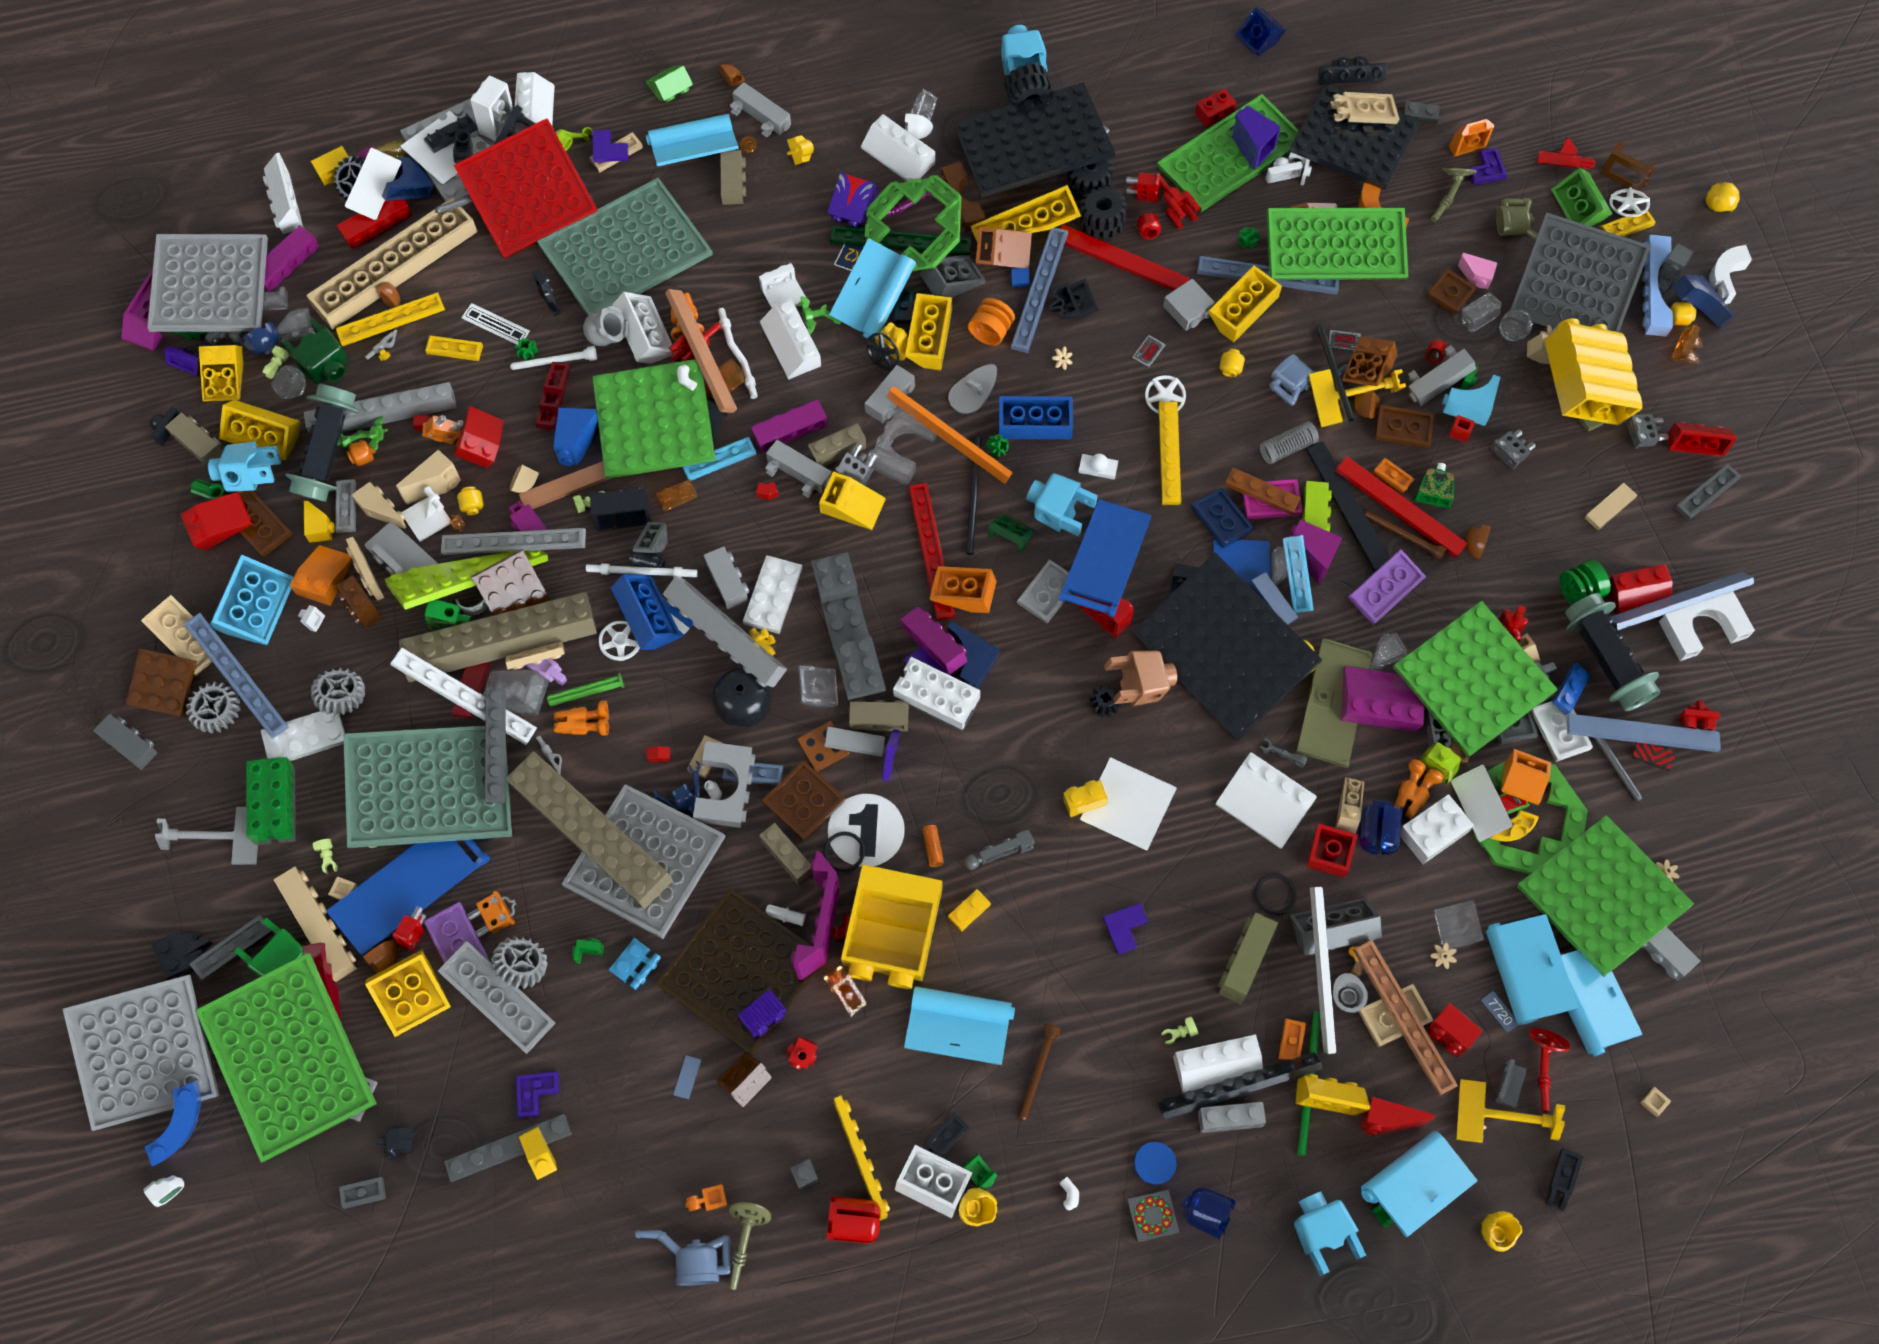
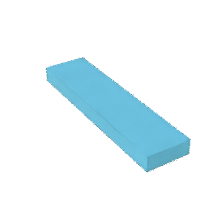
[682,437,756,481]
[1283,535,1314,613]

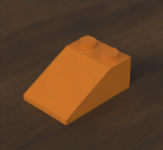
[290,545,353,606]
[930,566,997,613]

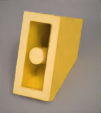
[304,501,335,543]
[519,1127,557,1180]

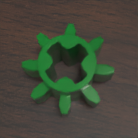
[1238,227,1260,249]
[514,337,538,361]
[986,434,1009,457]

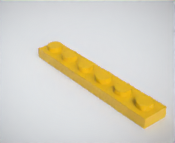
[336,292,445,346]
[1159,402,1181,505]
[833,1095,890,1221]

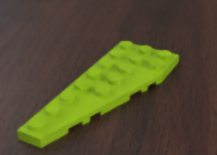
[385,550,548,610]

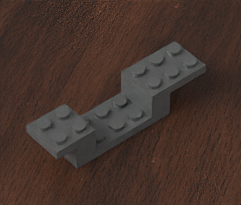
[811,552,886,700]

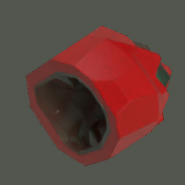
[1424,339,1447,364]

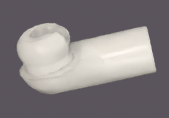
[677,365,697,391]
[704,780,722,800]
[1059,1177,1079,1210]

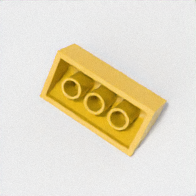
[1209,265,1282,342]
[905,293,952,370]
[219,400,300,460]

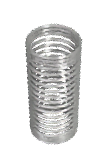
[1260,421,1319,464]

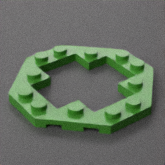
[865,175,961,271]
[1463,761,1588,874]

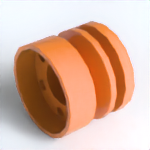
[968,298,1015,346]

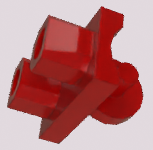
[1678,700,1720,731]

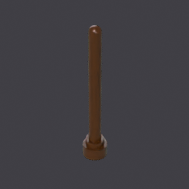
[1364,511,1447,561]
[1019,1024,1061,1121]

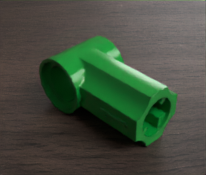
[191,479,229,501]

